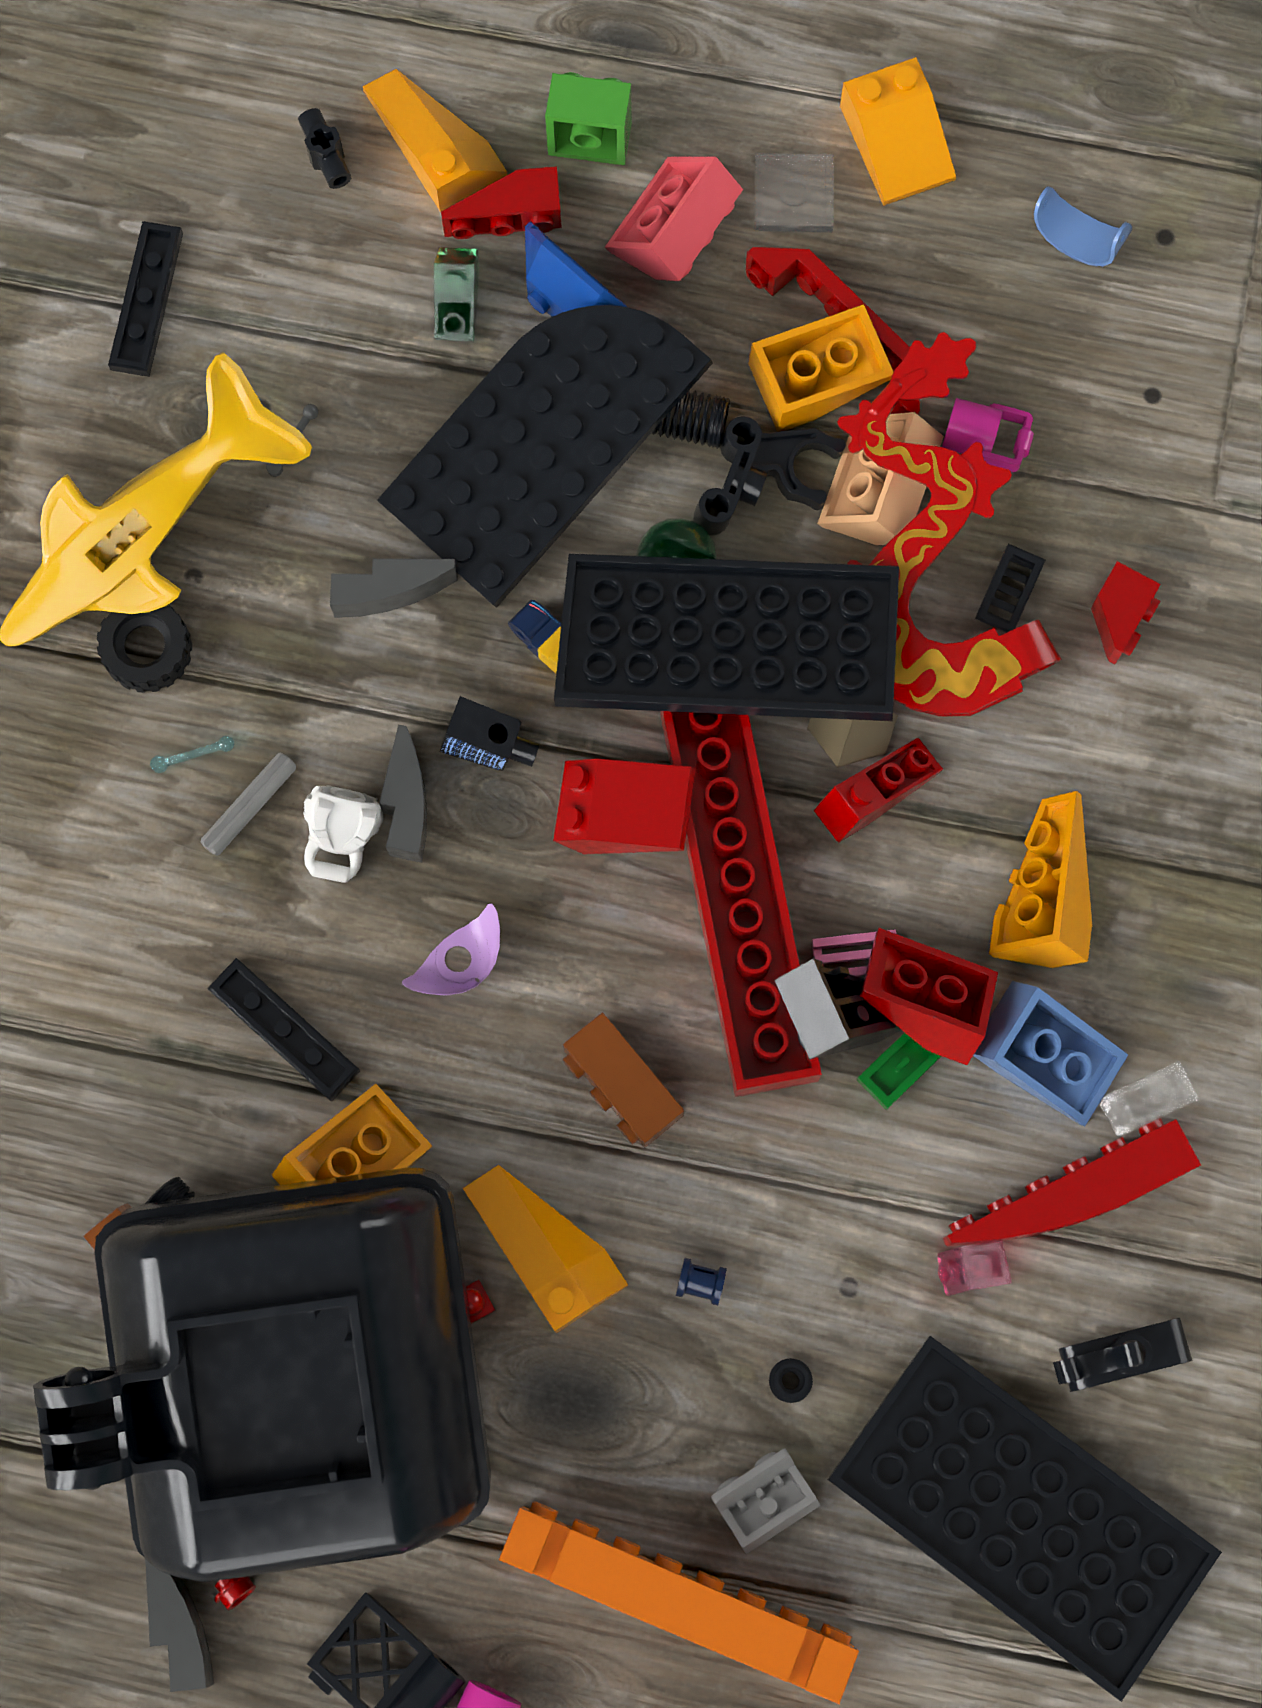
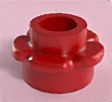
[214,1576,256,1611]

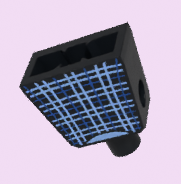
[439,696,540,771]

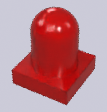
[466,1280,496,1324]

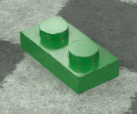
[857,1032,942,1110]

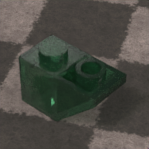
[434,247,478,342]

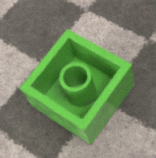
[545,72,632,165]

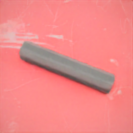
[201,752,296,856]

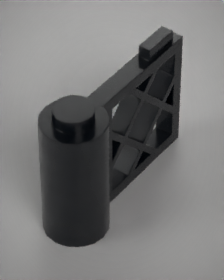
[307,1592,466,1708]

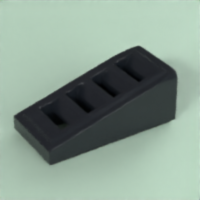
[975,543,1046,633]

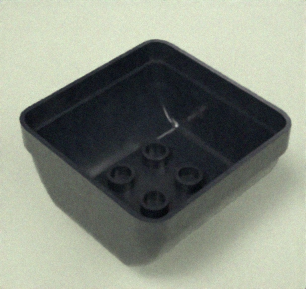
[33,1168,491,1582]

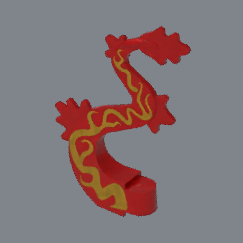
[837,332,1062,717]

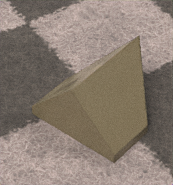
[807,713,898,768]

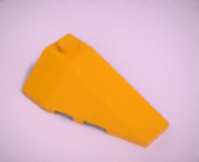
[363,69,507,212]
[989,791,1092,968]
[463,1165,629,1334]

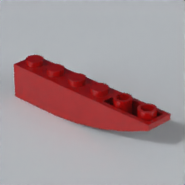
[942,1117,1201,1246]

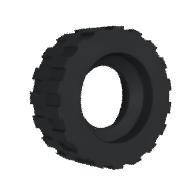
[97,604,192,693]

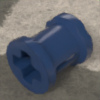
[676,1258,727,1306]

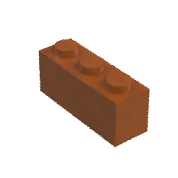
[562,1012,684,1148]

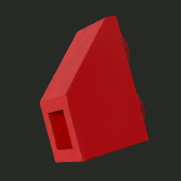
[1091,561,1161,664]

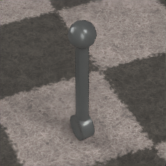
[266,404,318,477]

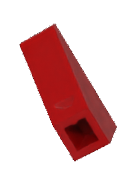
[441,166,562,239]
[813,738,943,843]

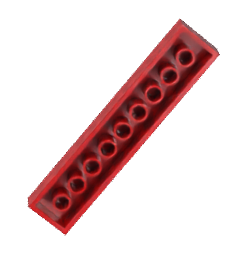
[660,711,822,1097]

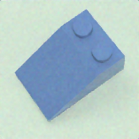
[973,981,1128,1127]

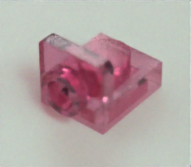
[937,1240,1012,1296]

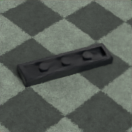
[108,221,183,377]
[207,958,360,1102]

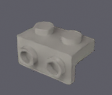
[711,1449,820,1554]

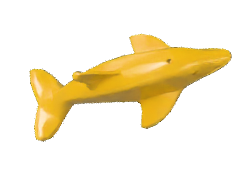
[0,352,312,647]

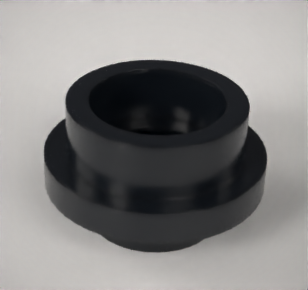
[769,1358,813,1403]

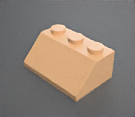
[817,412,944,545]

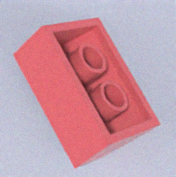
[605,157,743,281]

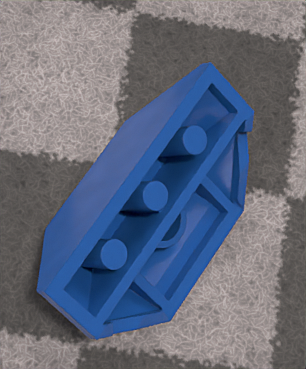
[525,221,627,317]

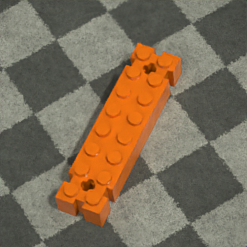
[499,1501,859,1704]

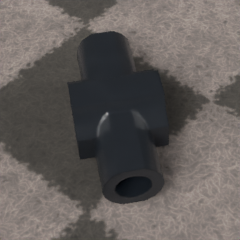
[298,108,352,189]

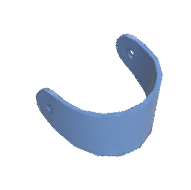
[1034,186,1132,267]

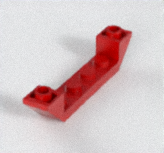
[745,247,920,415]

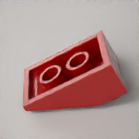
[553,759,695,854]
[860,928,998,1065]

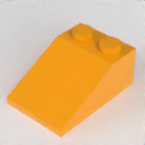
[840,57,956,206]
[748,305,893,432]
[271,1084,432,1185]

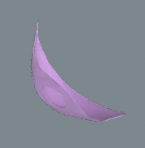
[402,904,500,995]

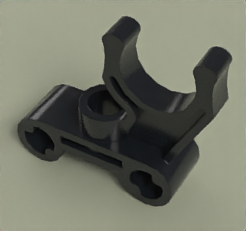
[693,416,846,536]
[1053,1318,1193,1392]

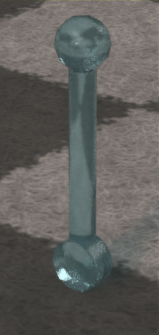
[150,736,234,773]

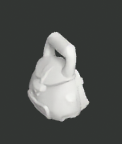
[303,785,383,883]

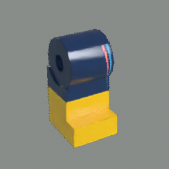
[508,600,561,673]

